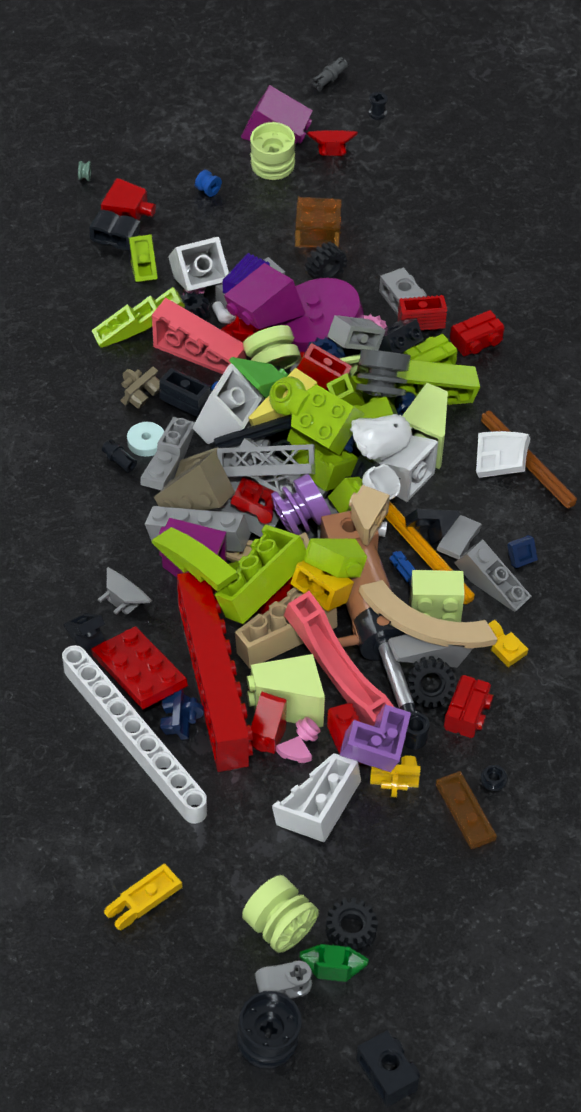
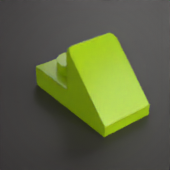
[129,235,158,282]

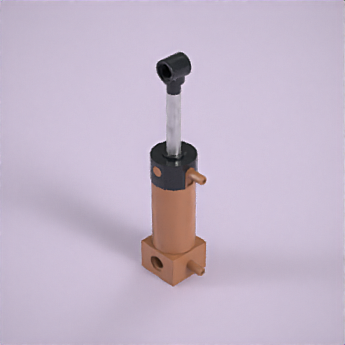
[320,511,429,749]

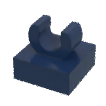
[507,535,538,568]

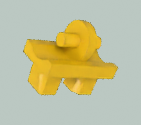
[370,756,420,797]

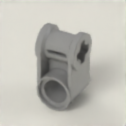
[255,961,312,998]

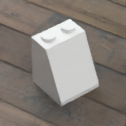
[168,237,229,292]
[193,364,263,444]
[373,435,438,502]

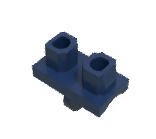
[160,689,204,740]

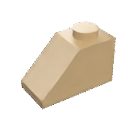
[349,485,390,546]

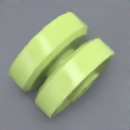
[243,325,301,369]

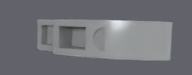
[140,417,195,490]

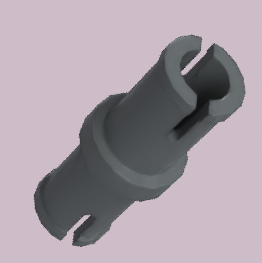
[312,57,348,90]

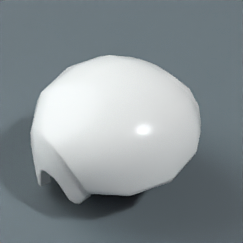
[362,464,401,500]

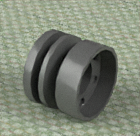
[356,349,411,398]

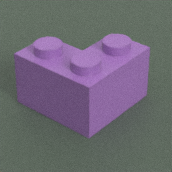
[339,704,411,772]

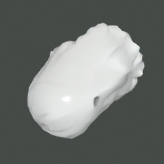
[350,414,412,460]

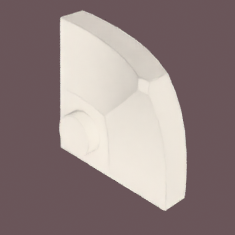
[476,432,530,478]

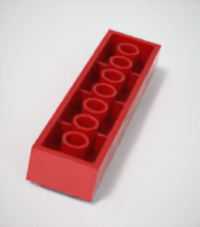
[177,572,253,772]

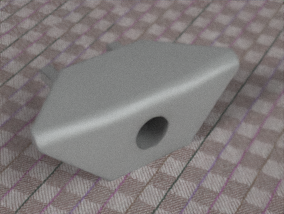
[98,567,152,615]

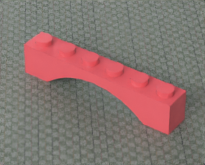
[284,591,394,726]

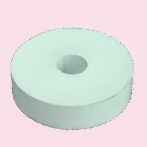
[127,422,164,457]

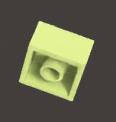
[409,570,465,622]

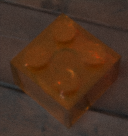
[295,197,341,247]

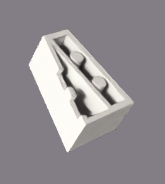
[272,753,361,842]

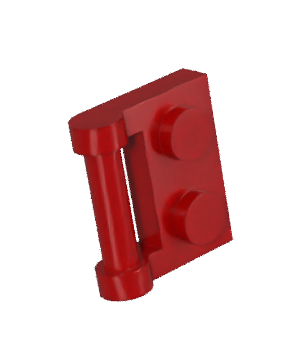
[230,477,275,524]

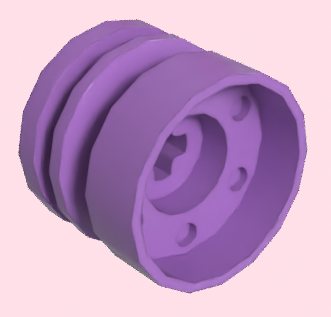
[271,473,331,535]

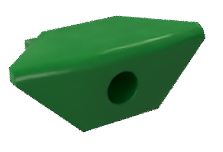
[300,944,368,982]

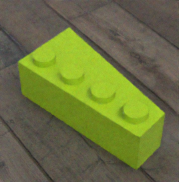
[375,360,480,406]
[215,524,306,624]

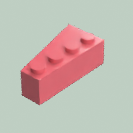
[152,298,247,374]

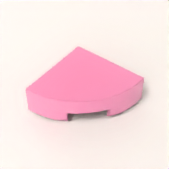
[276,736,312,763]

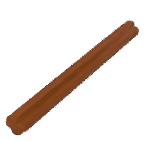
[481,411,577,509]

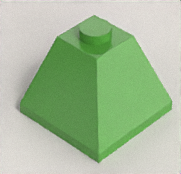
[229,357,288,399]

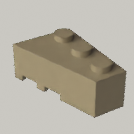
[154,450,235,510]

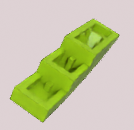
[92,287,185,348]
[152,527,237,592]

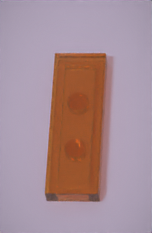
[436,771,497,849]

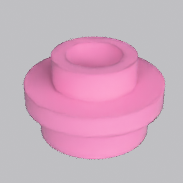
[296,717,320,742]

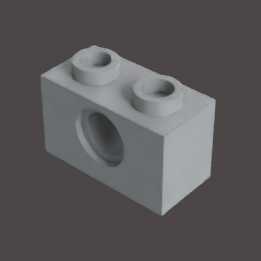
[379,267,427,315]
[327,315,386,351]

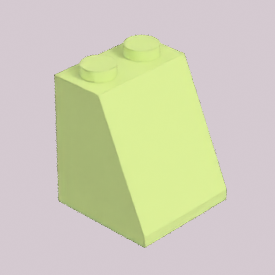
[402,383,448,469]
[247,654,325,727]

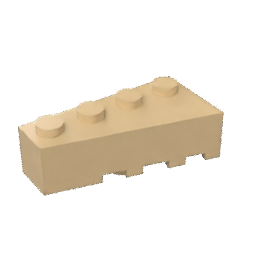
[235,587,337,668]

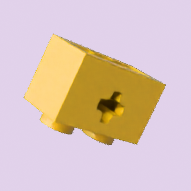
[290,560,354,611]

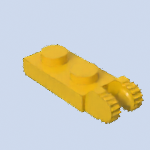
[104,864,182,930]

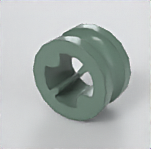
[78,161,91,181]

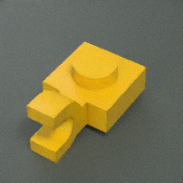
[488,620,528,667]

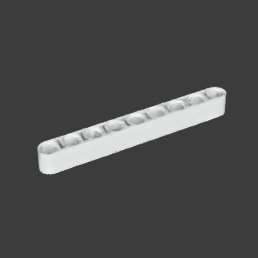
[62,646,207,824]

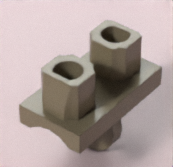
[121,366,160,409]

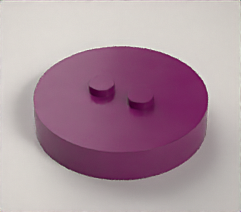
[273,278,364,352]

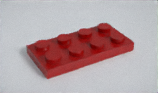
[91,626,188,709]

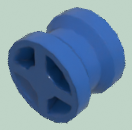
[195,170,222,197]

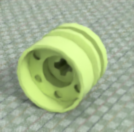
[250,122,295,180]
[243,875,319,953]

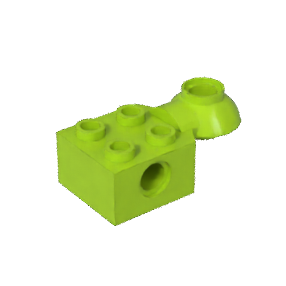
[269,376,364,455]

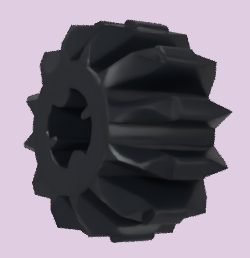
[180,290,210,321]

